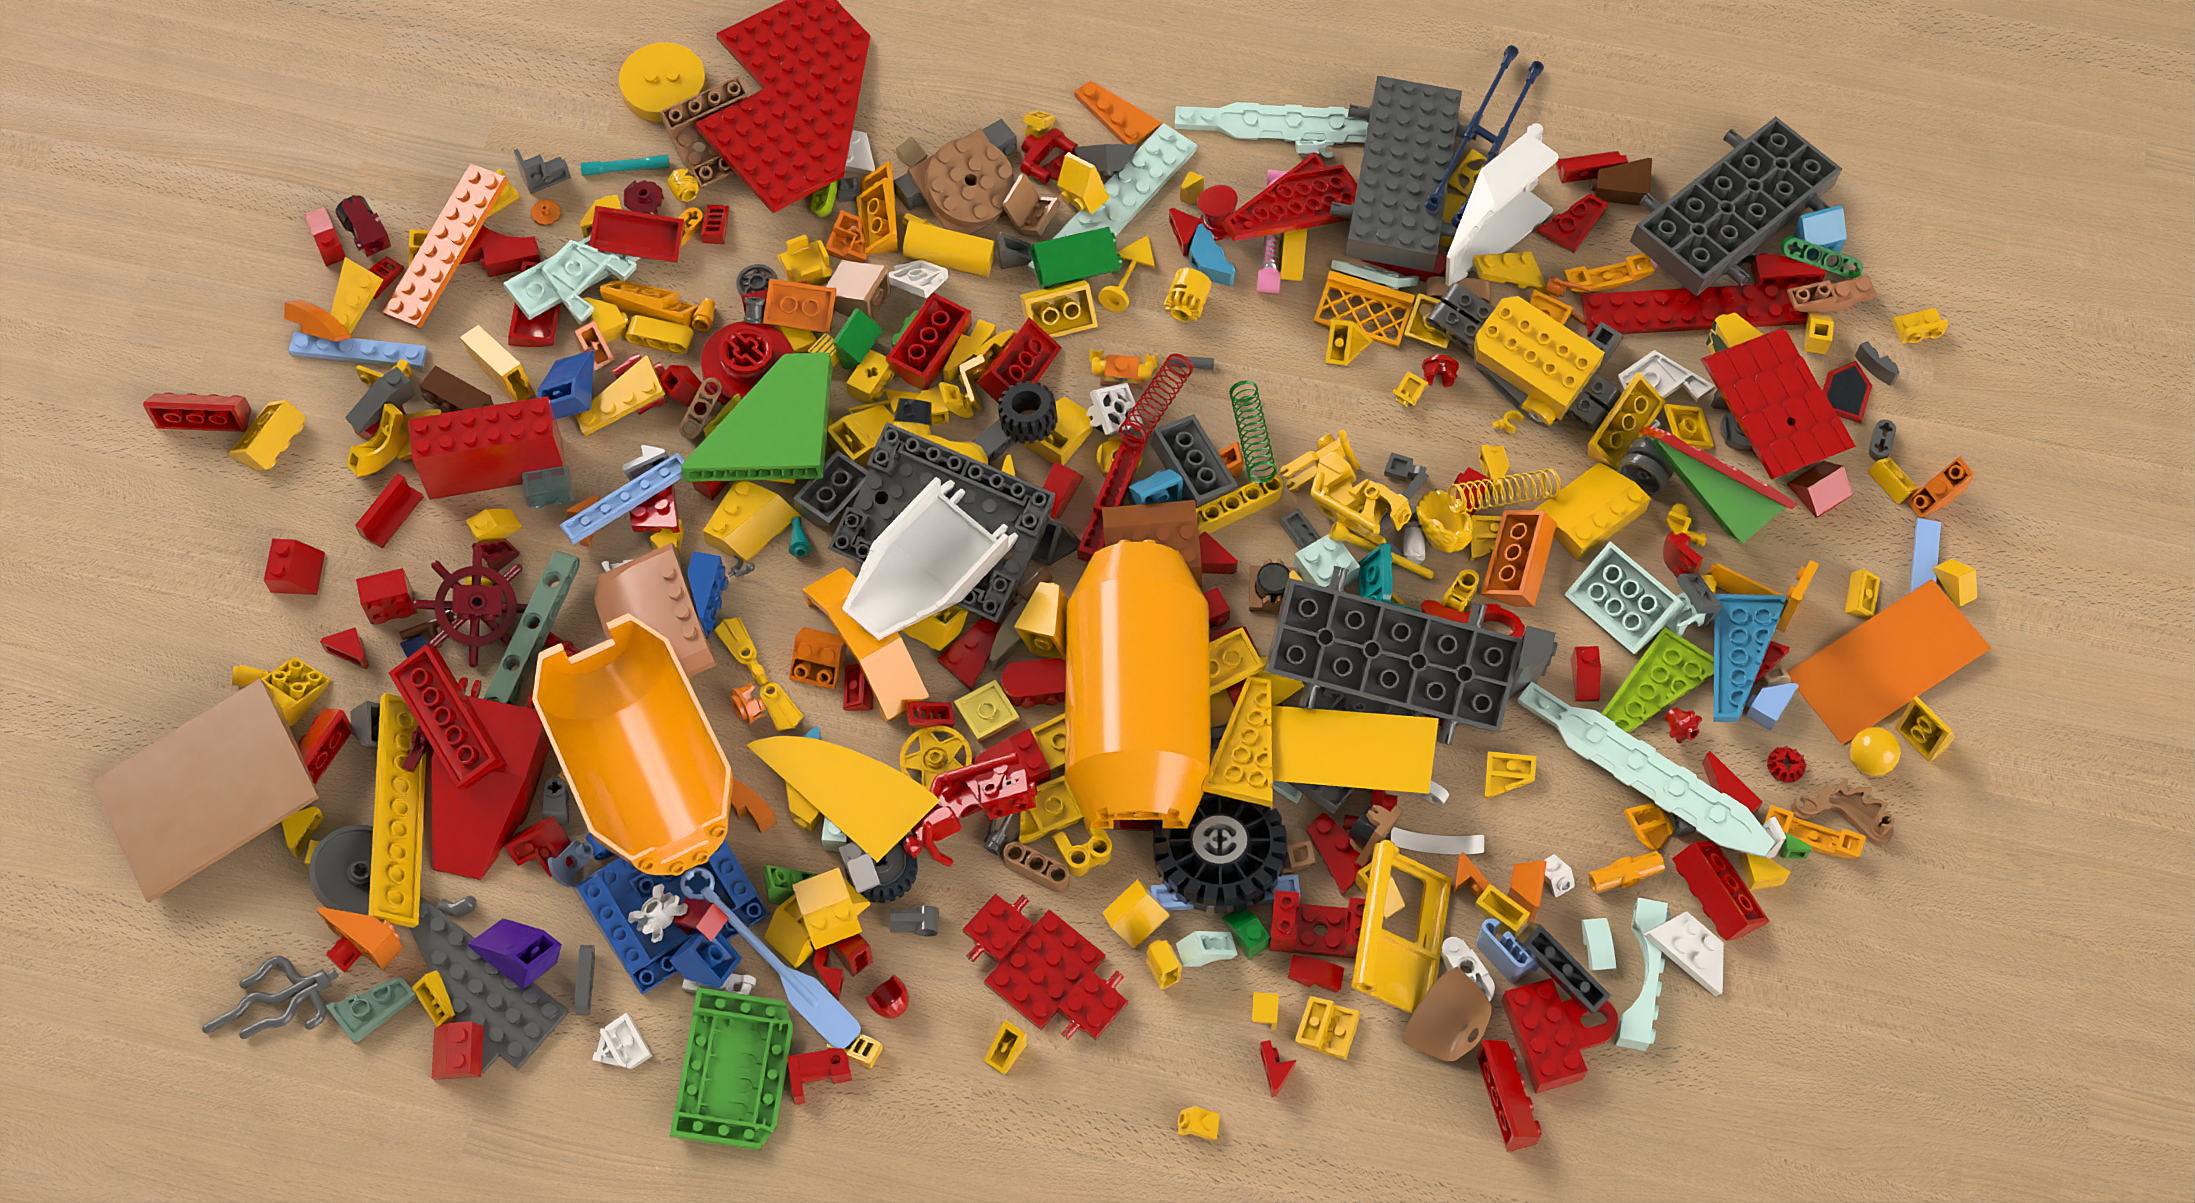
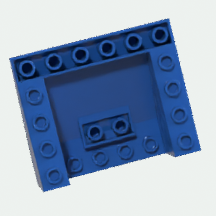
[572,839,770,994]

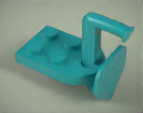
[1358,543,1420,612]

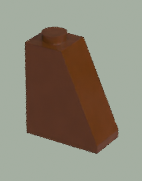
[1591,158,1652,206]

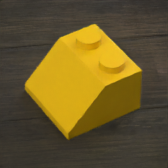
[1057,152,1110,215]

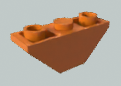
[1906,456,1975,518]

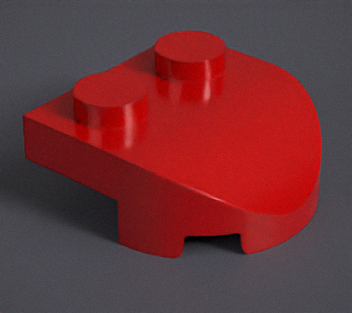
[1663,531,1703,579]

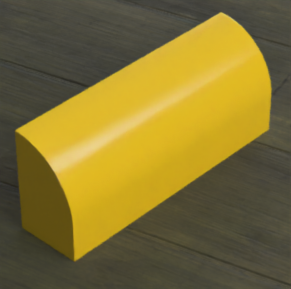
[903,221,997,278]

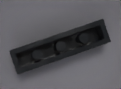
[1514,922,1611,1014]

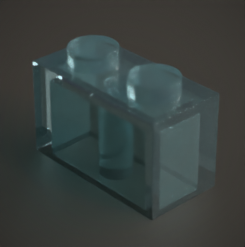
[522,465,575,508]

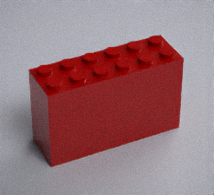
[408,396,567,500]

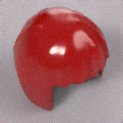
[866,974,909,1019]

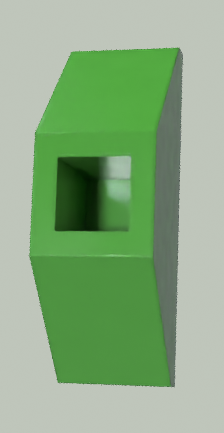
[763,865,818,905]

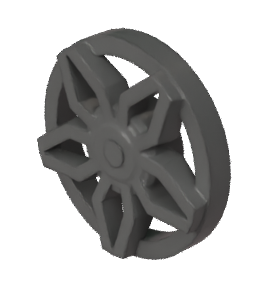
[736,264,778,295]

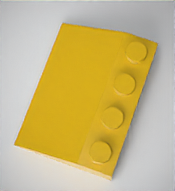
[1533,462,1651,561]

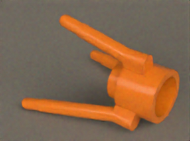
[1545,276,1592,324]

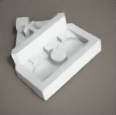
[592,1013,653,1069]

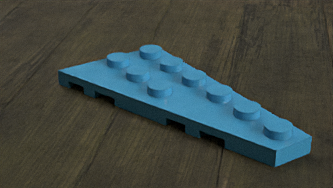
[1713,594,1787,722]

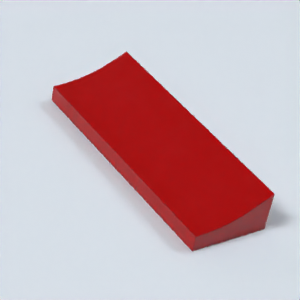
[388,644,507,790]

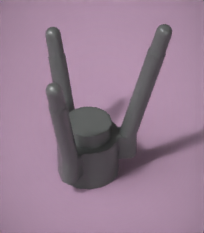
[983,814,1020,856]

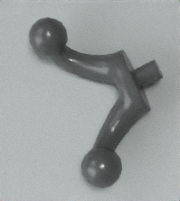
[728,555,755,577]

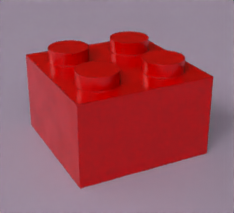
[356,568,417,624]

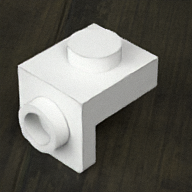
[1544,854,1575,897]

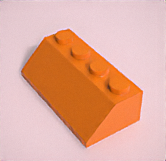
[1481,510,1557,607]

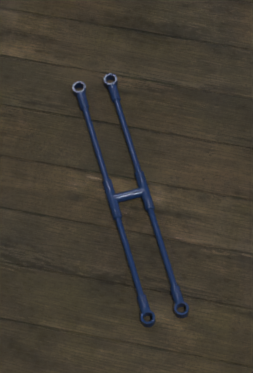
[1425,45,1544,228]

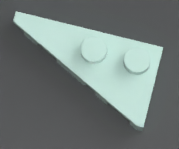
[1331,260,1419,290]

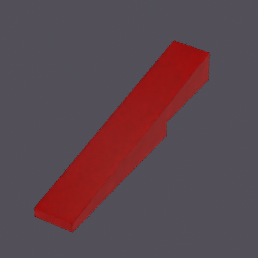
[1077,434,1147,562]

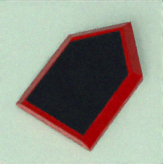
[1823,361,1872,423]

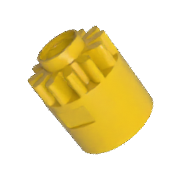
[1164,268,1212,322]

